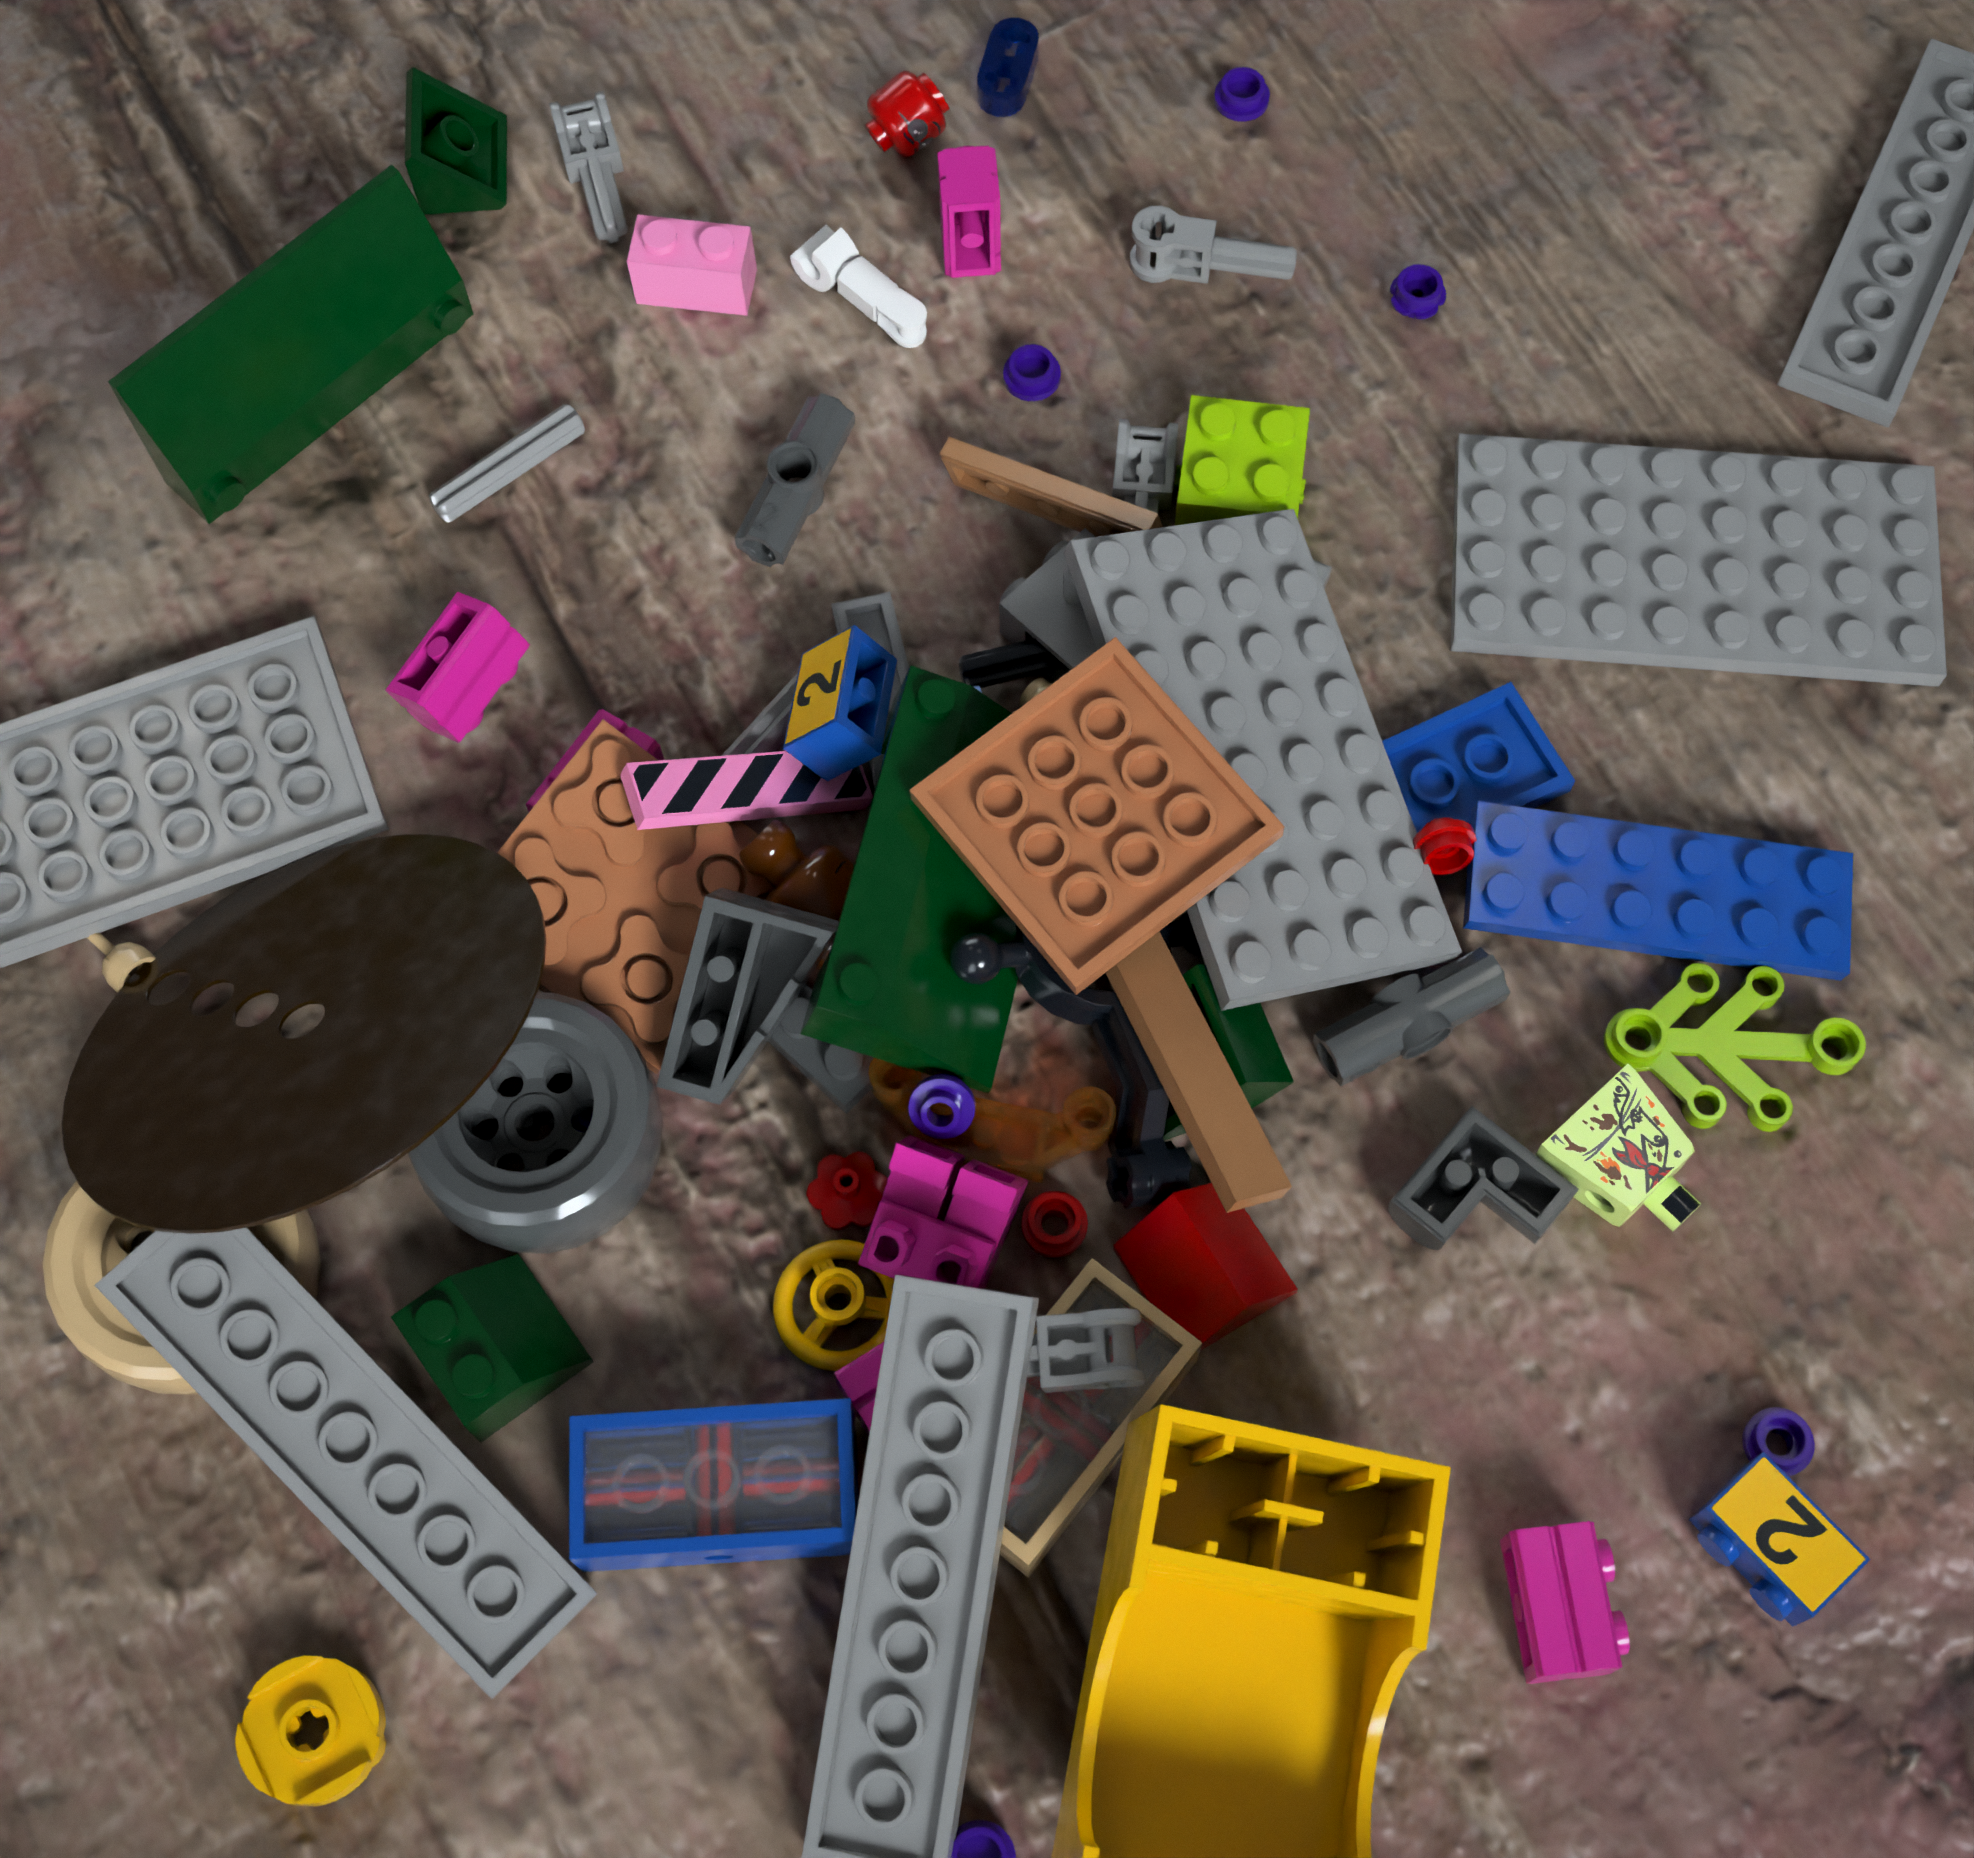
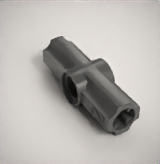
[735,393,855,567]
[1312,947,1510,1087]

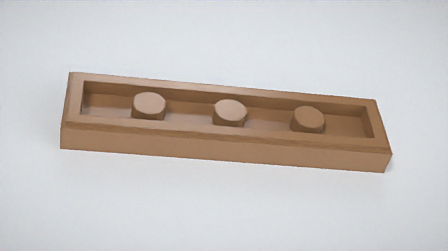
[940,437,1163,537]

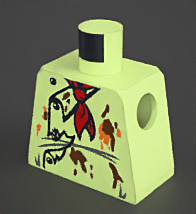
[1535,1064,1701,1232]

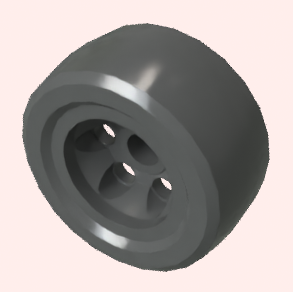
[408,992,663,1254]

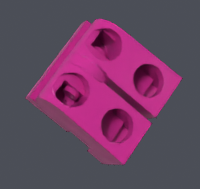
[858,1135,1029,1289]

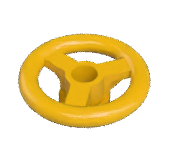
[773,1239,894,1371]

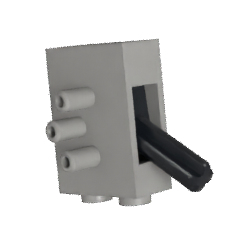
[959,528,1097,688]

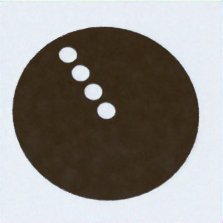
[62,834,546,1234]

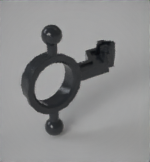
[950,913,1202,1209]

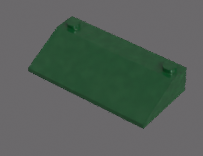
[108,165,474,525]
[800,665,1018,1093]

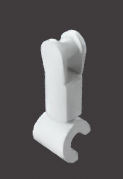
[790,224,927,348]

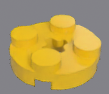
[235,1655,386,1806]

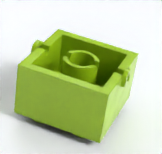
[1174,395,1310,525]

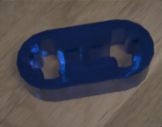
[977,17,1039,117]

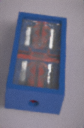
[569,1398,859,1572]

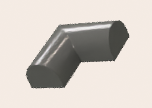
[1388,1106,1579,1250]

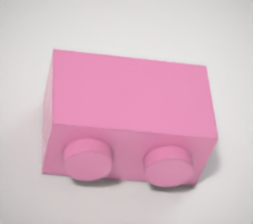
[627,215,757,316]

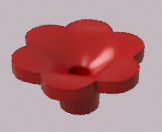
[806,1151,888,1231]

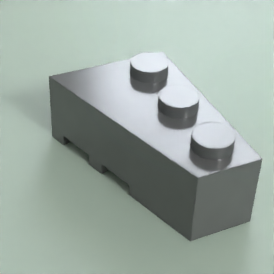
[656,888,838,1105]

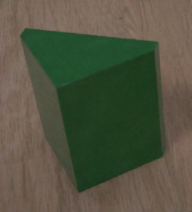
[405,67,507,215]

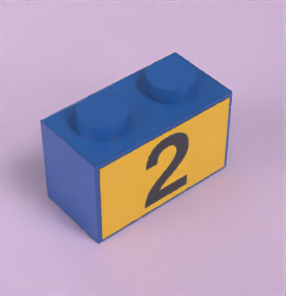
[783,625,897,781]
[1689,1452,1871,1627]

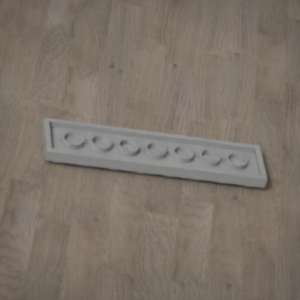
[1777,38,1974,428]
[94,1228,597,1699]
[802,1275,1039,1858]

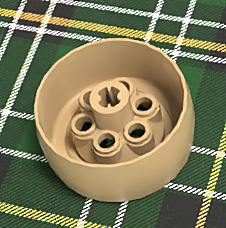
[43,1180,321,1395]

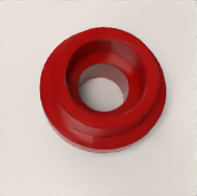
[1413,817,1477,875]
[1021,1191,1088,1258]

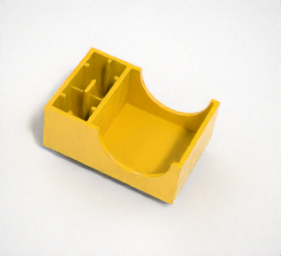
[1051,1404,1451,1858]

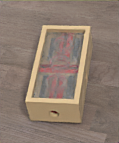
[1000,1258,1202,1578]

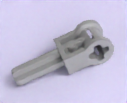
[549,91,628,243]
[1130,206,1297,284]
[1112,418,1178,513]
[1027,1308,1146,1393]

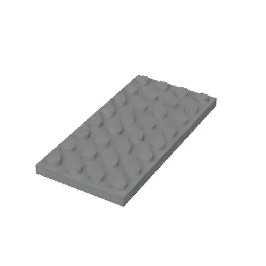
[1451,434,1947,687]
[1064,509,1462,1011]
[0,616,389,968]

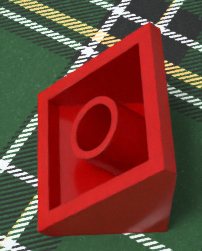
[1113,1183,1298,1351]

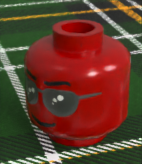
[865,71,949,157]

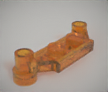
[868,1058,1116,1183]

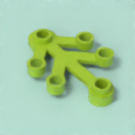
[1604,963,1866,1132]

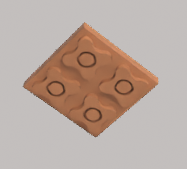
[910,637,1285,995]
[497,719,774,1074]

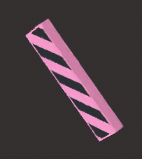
[620,751,873,830]

